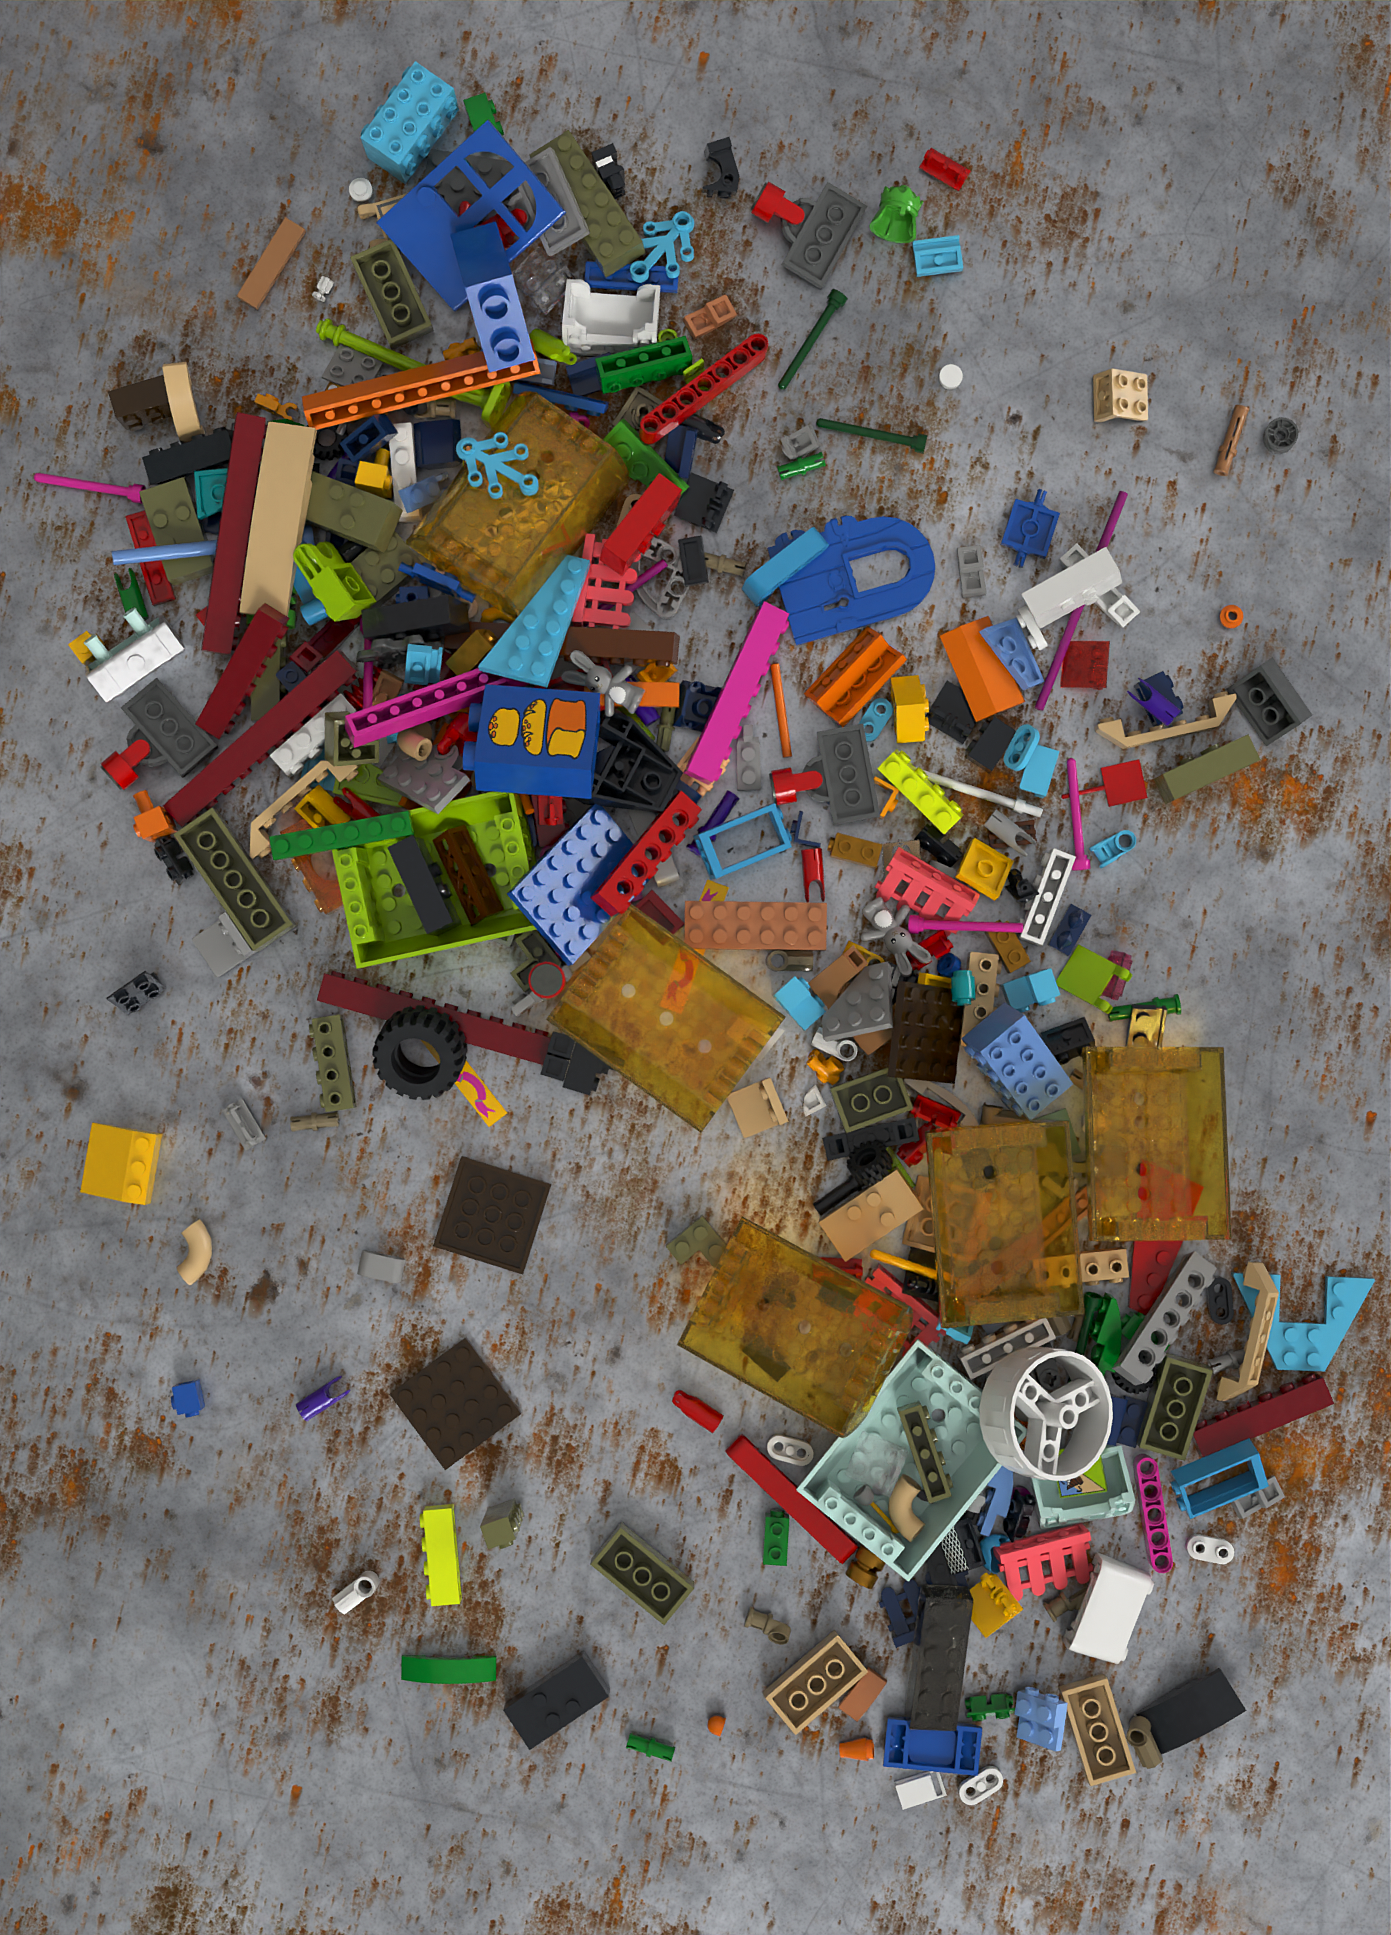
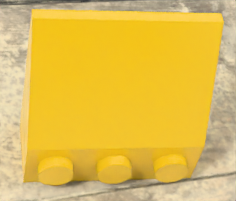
[80,1122,162,1205]

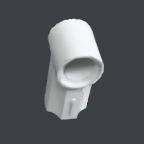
[811,1027,858,1062]
[332,1571,379,1615]

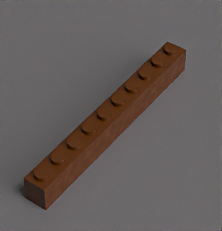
[444,621,680,668]

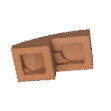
[683,295,737,340]
[838,1666,887,1722]

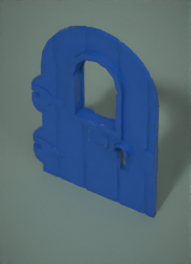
[767,515,935,646]

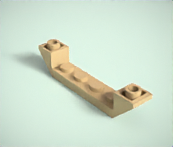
[1094,691,1236,749]
[249,759,361,859]
[1216,1262,1279,1401]

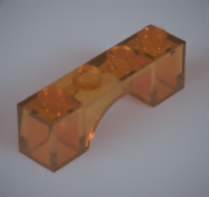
[280,819,344,915]

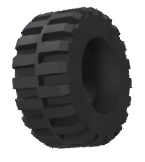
[372,1005,468,1100]

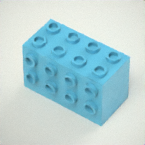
[360,61,459,185]

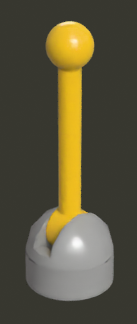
[853,1484,899,1534]

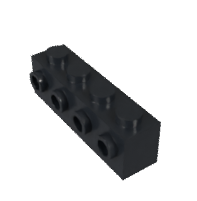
[142,427,233,486]

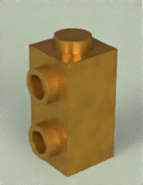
[446,629,497,676]
[827,833,882,869]
[985,919,1031,974]

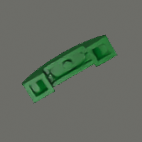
[401,1655,497,1684]

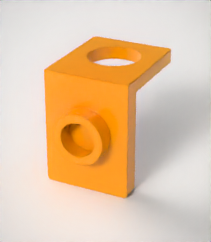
[873,776,899,819]

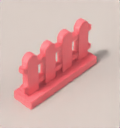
[572,533,641,629]
[875,847,980,937]
[850,1263,946,1357]
[993,1523,1094,1601]

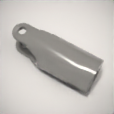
[983,809,1037,857]

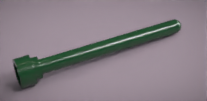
[778,289,848,390]
[816,418,928,454]
[1067,1292,1103,1384]

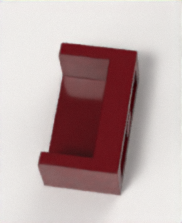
[632,890,685,944]

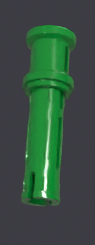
[1109,994,1181,1022]

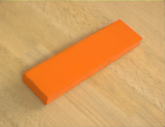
[584,682,680,707]

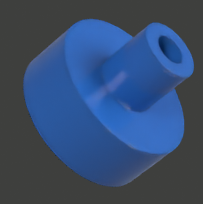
[937,953,962,978]

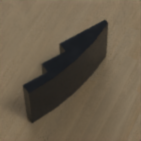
[1136,1668,1247,1755]

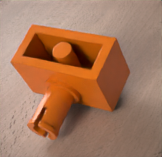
[133,790,178,843]

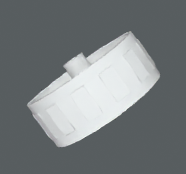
[979,1347,1113,1481]

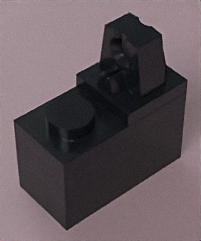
[563,1042,623,1095]

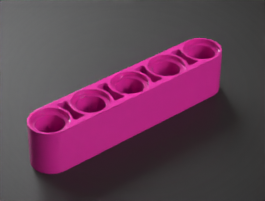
[1133,1454,1173,1573]

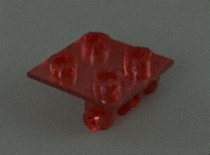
[1061,641,1110,690]

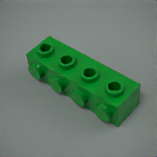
[595,336,692,394]

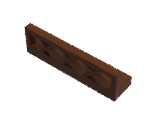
[432,825,504,926]

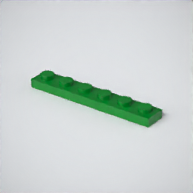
[269,811,414,861]

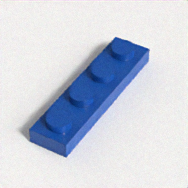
[585,261,679,293]
[513,381,609,416]

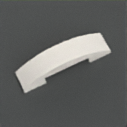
[1059,543,1140,628]

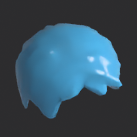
[979,1534,1010,1574]

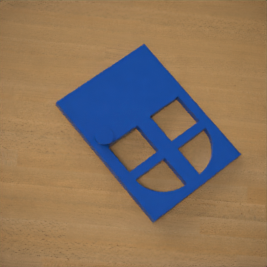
[376,120,566,311]

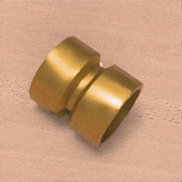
[845,1544,886,1589]

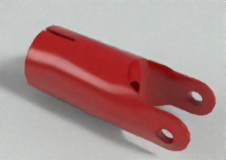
[333,787,381,821]
[801,848,825,903]
[672,1390,724,1434]

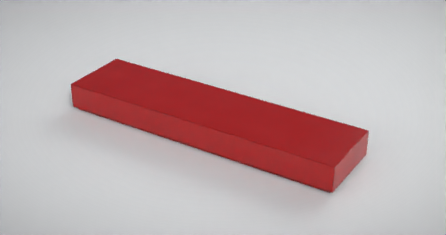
[125,510,176,606]

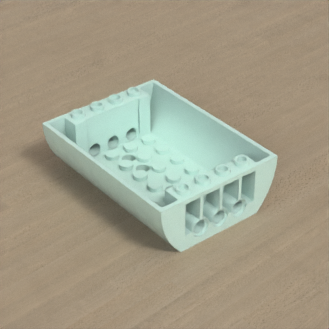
[796,1339,1027,1582]

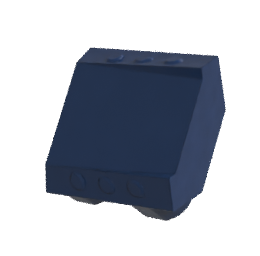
[414,419,463,470]
[673,680,722,732]

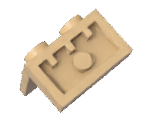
[1093,368,1148,422]
[727,1077,789,1138]

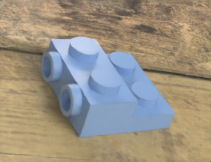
[1014,1687,1068,1752]

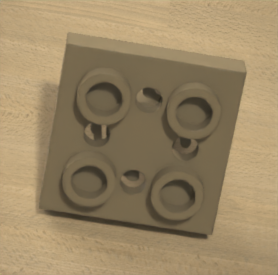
[612,386,673,449]

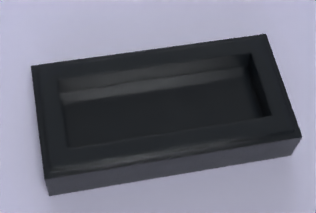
[678,535,709,587]

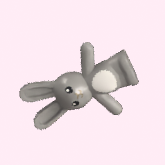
[561,650,645,717]
[860,897,931,977]

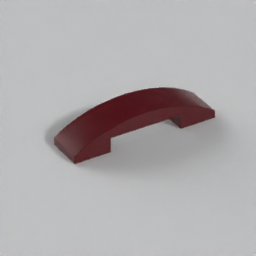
[289,614,362,674]

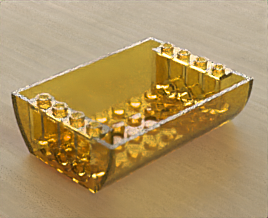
[406,391,630,621]
[1082,1047,1232,1242]
[925,1120,1085,1328]

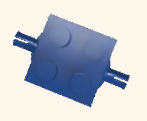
[1000,489,1060,568]
[398,562,476,603]

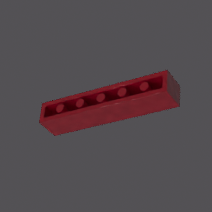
[195,603,290,739]
[1192,1373,1334,1458]

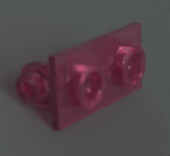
[1101,950,1133,1001]

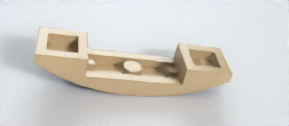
[162,362,204,443]

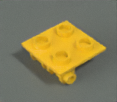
[956,1573,1023,1638]

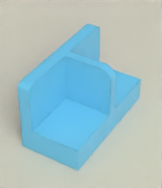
[1019,745,1060,798]

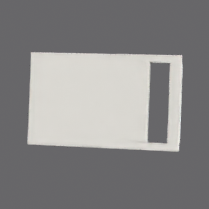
[894,1771,947,1810]

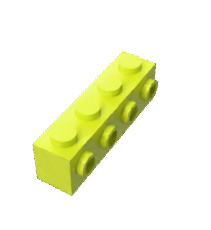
[877,749,964,834]
[420,1504,462,1606]

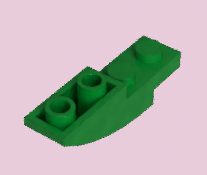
[1090,1292,1122,1376]

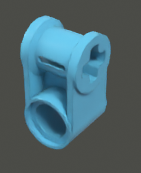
[1089,830,1136,868]

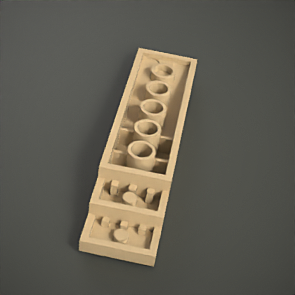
[240,421,317,617]

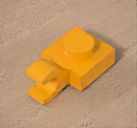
[254,393,299,421]

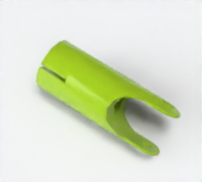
[529,328,577,365]

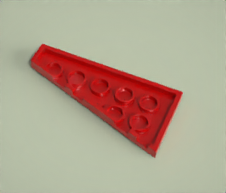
[1128,1159,1206,1315]

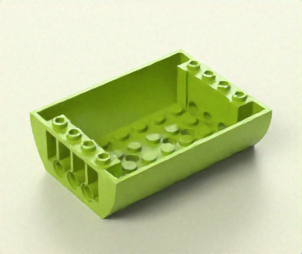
[332,792,537,969]

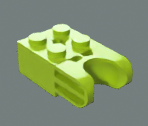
[293,542,377,622]

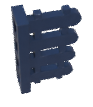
[879,1571,970,1648]

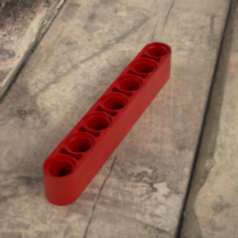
[639,333,769,444]
[725,1434,859,1565]

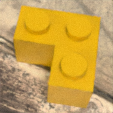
[890,675,929,743]

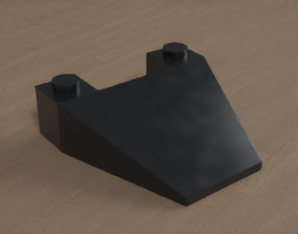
[574,708,683,813]

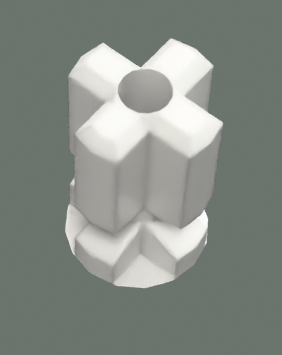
[312,276,334,302]

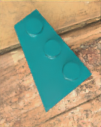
[194,465,261,520]

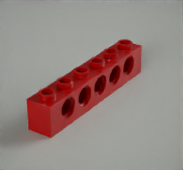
[590,791,702,917]

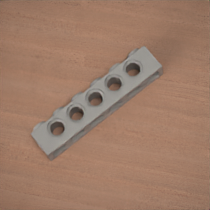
[1112,1251,1217,1385]

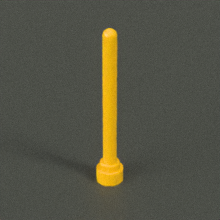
[870,1249,969,1287]

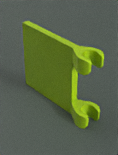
[1056,944,1132,1014]

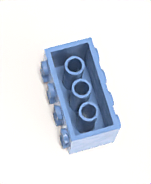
[961,1002,1073,1120]

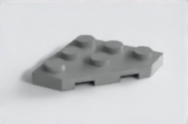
[822,961,893,1042]

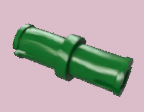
[777,452,826,481]
[626,1733,675,1762]

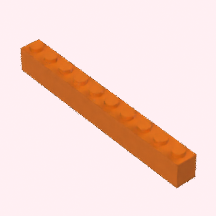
[302,339,541,430]

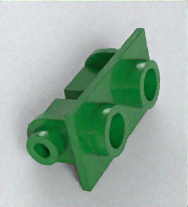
[965,1693,1015,1722]

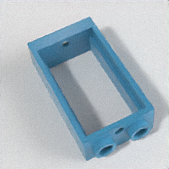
[693,803,792,879]
[1170,1438,1269,1519]

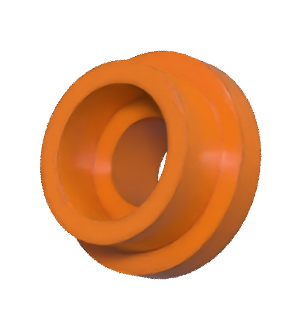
[1219,605,1243,629]

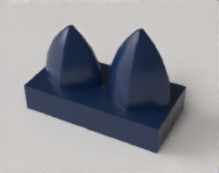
[1047,904,1092,956]

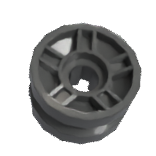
[1263,417,1299,454]

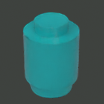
[951,970,976,1006]

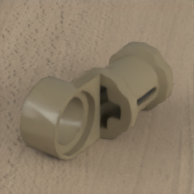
[413,397,456,420]
[1043,1588,1087,1622]
[744,1606,791,1645]

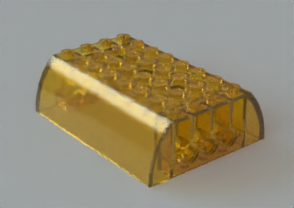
[546,904,786,1133]
[677,1216,913,1438]

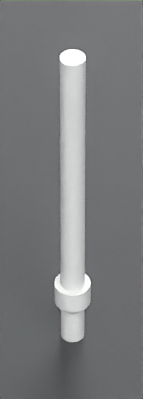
[923,770,1043,817]

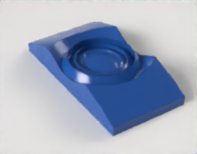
[883,1717,982,1776]

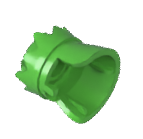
[869,185,924,243]

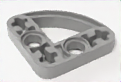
[631,537,690,620]

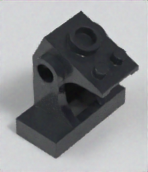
[701,137,740,199]

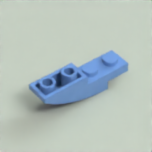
[976,1466,1013,1537]

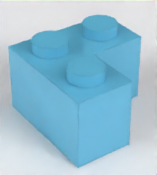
[1000,968,1060,1013]
[773,976,826,1031]

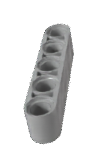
[627,809,680,888]

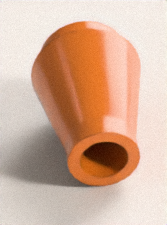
[839,1737,874,1761]

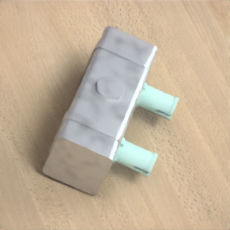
[84,607,185,703]

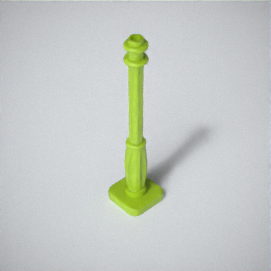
[316,318,512,430]

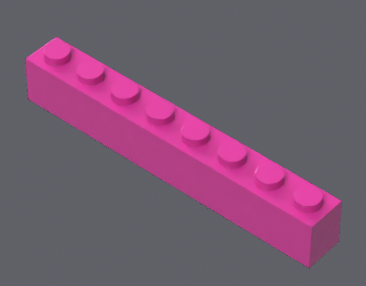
[683,601,789,785]
[345,668,530,748]

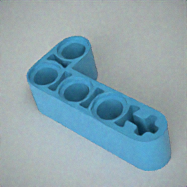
[742,527,829,607]
[294,542,329,625]

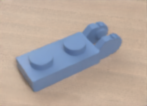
[398,472,454,513]

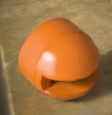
[708,1715,726,1737]

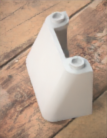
[562,279,660,356]
[1062,1552,1154,1664]

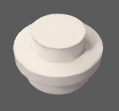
[349,178,373,202]

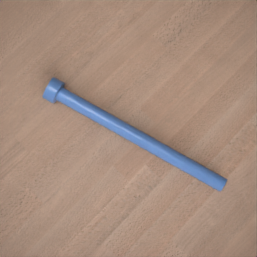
[111,525,314,565]

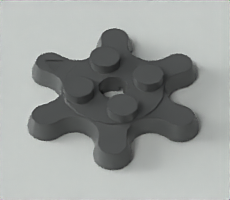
[356,635,445,669]

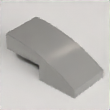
[957,545,987,598]
[1231,1476,1285,1519]

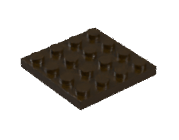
[887,981,964,1084]
[433,1156,552,1275]
[389,1337,522,1470]

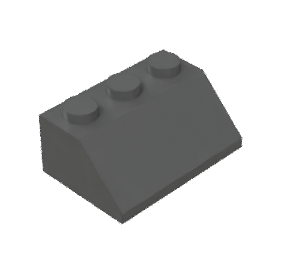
[1226,657,1312,746]

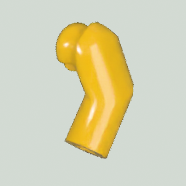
[480,605,516,624]

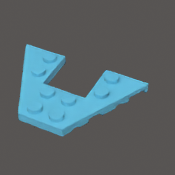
[1231,1272,1375,1372]

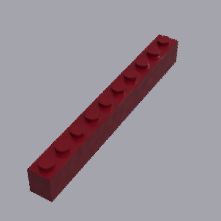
[201,412,268,656]
[163,649,359,827]
[317,970,551,1065]

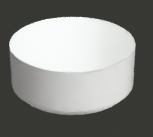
[939,364,963,390]

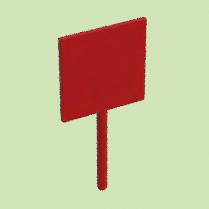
[1061,759,1148,807]

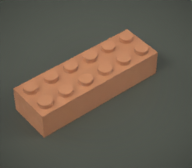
[684,901,827,951]

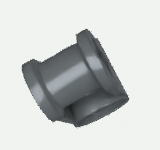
[1034,1342,1061,1390]

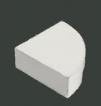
[803,1085,826,1116]

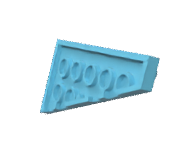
[478,555,591,688]

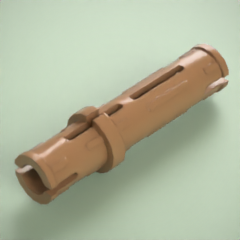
[1213,405,1249,476]

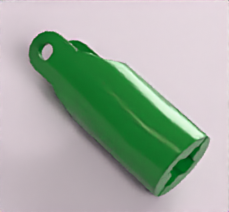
[114,568,149,621]

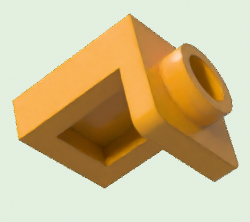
[636,663,678,682]

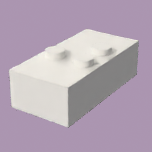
[1021,547,1122,629]

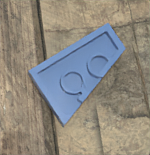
[979,618,1045,690]

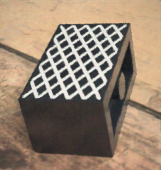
[940,1518,986,1575]

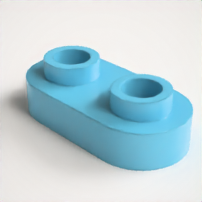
[859,698,893,742]
[1004,724,1040,771]

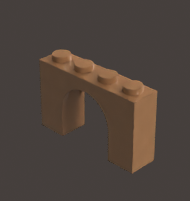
[808,945,896,1056]

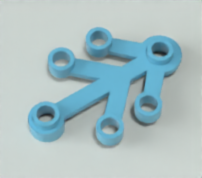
[630,211,694,283]
[456,432,539,499]

